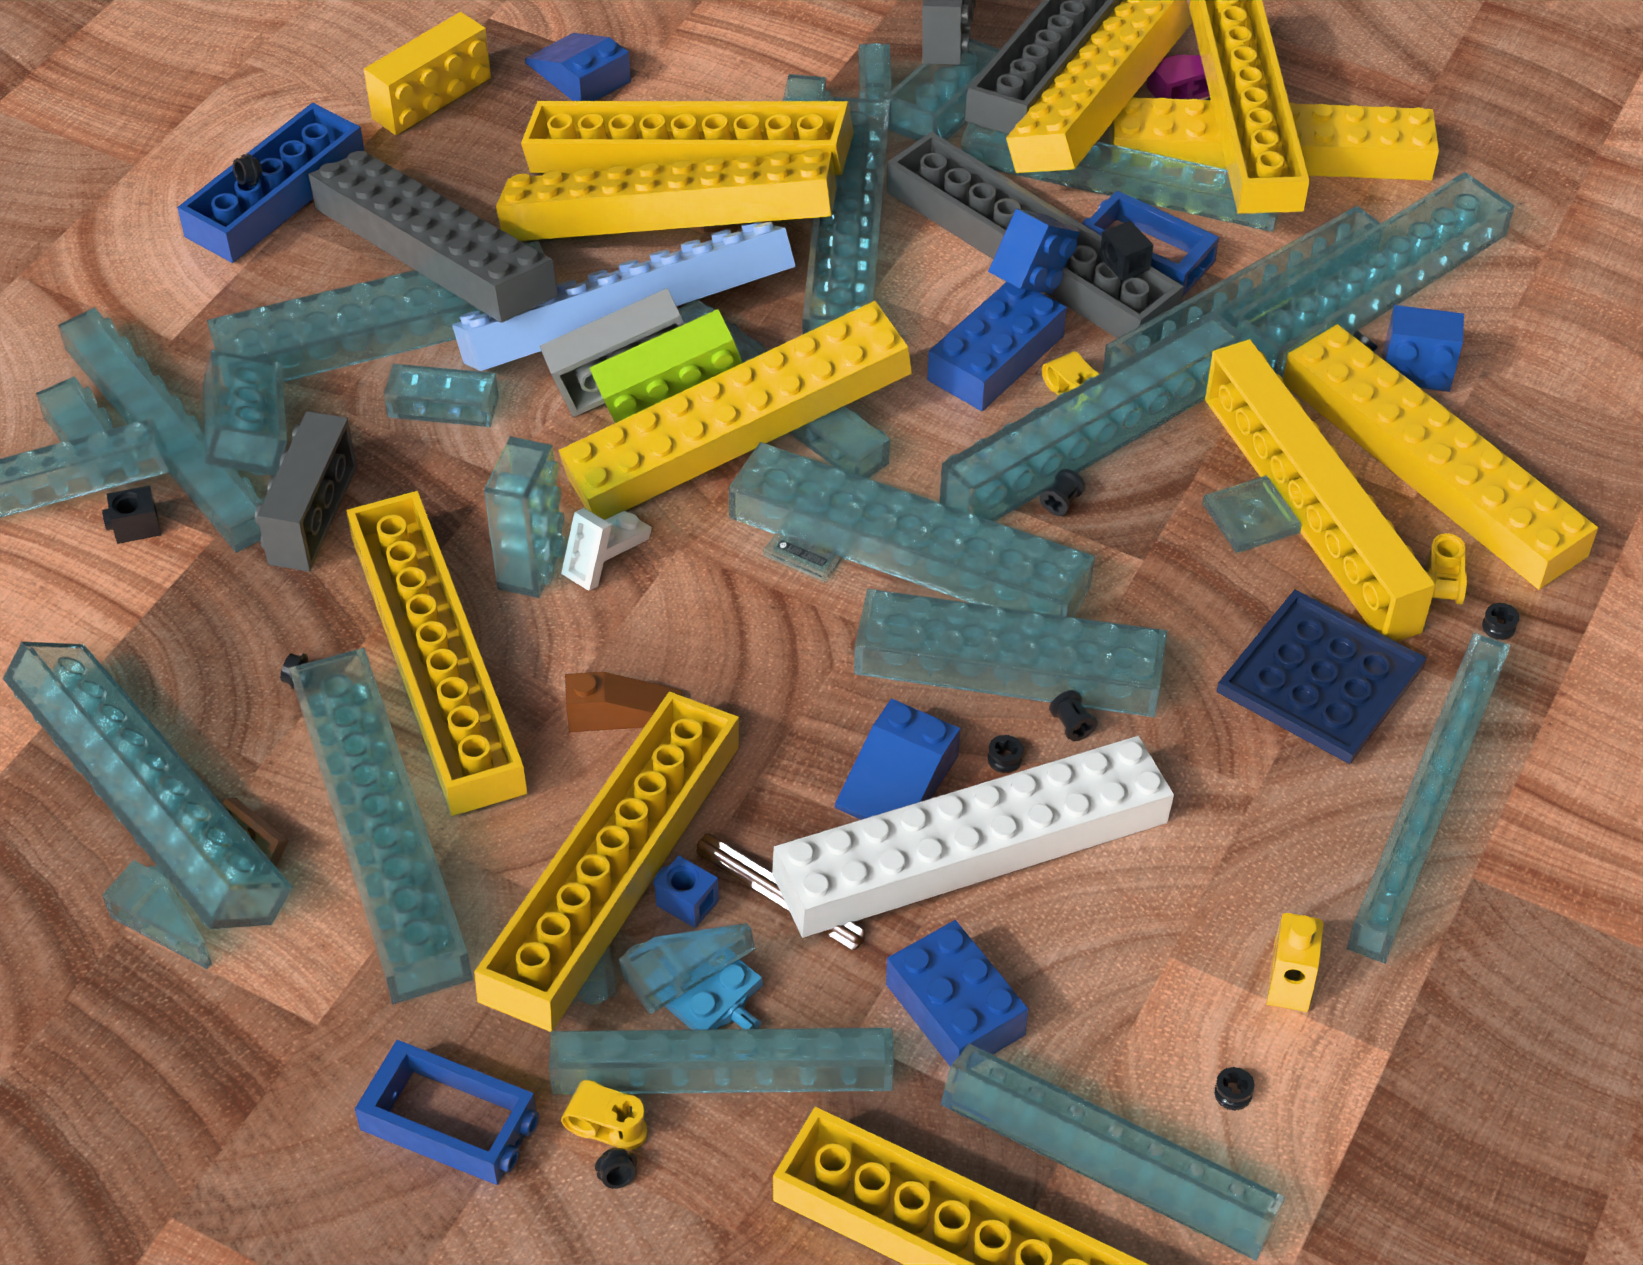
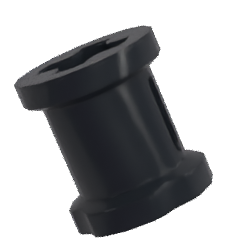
[1040,469,1086,516]
[1049,690,1098,742]

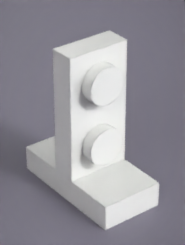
[561,508,652,591]

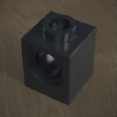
[1099,220,1154,281]
[102,485,161,544]

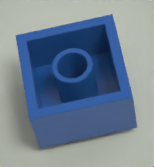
[988,208,1080,294]
[1382,305,1464,392]

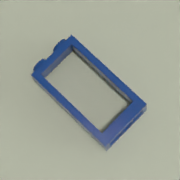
[1082,190,1219,298]
[355,1040,539,1185]

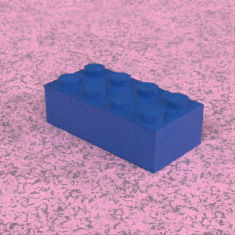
[927,282,1067,411]

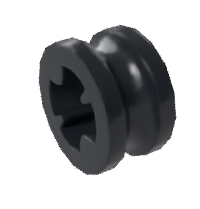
[1482,603,1519,640]
[987,735,1024,773]
[1214,1067,1255,1111]

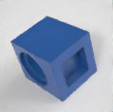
[654,855,719,928]

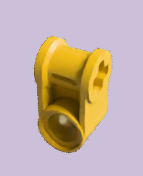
[1042,351,1101,415]
[1426,533,1467,605]
[561,1080,648,1151]

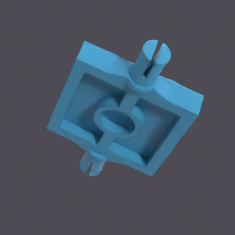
[645,929,763,1041]

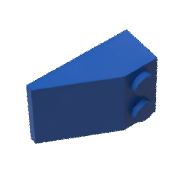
[525,33,631,101]
[835,698,960,820]

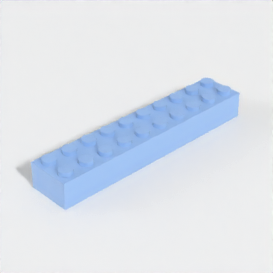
[452,222,796,371]

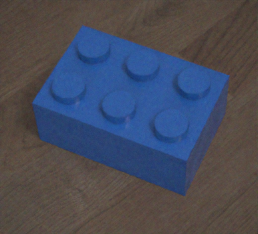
[886,919,1029,1075]

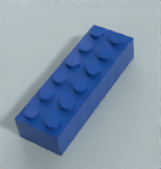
[177,102,365,263]

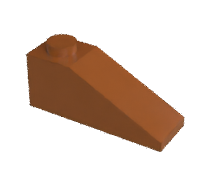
[565,671,682,733]

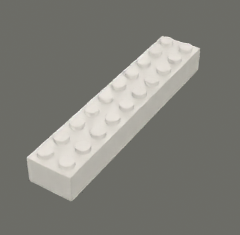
[772,736,1174,938]

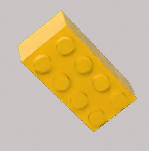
[364,11,491,135]

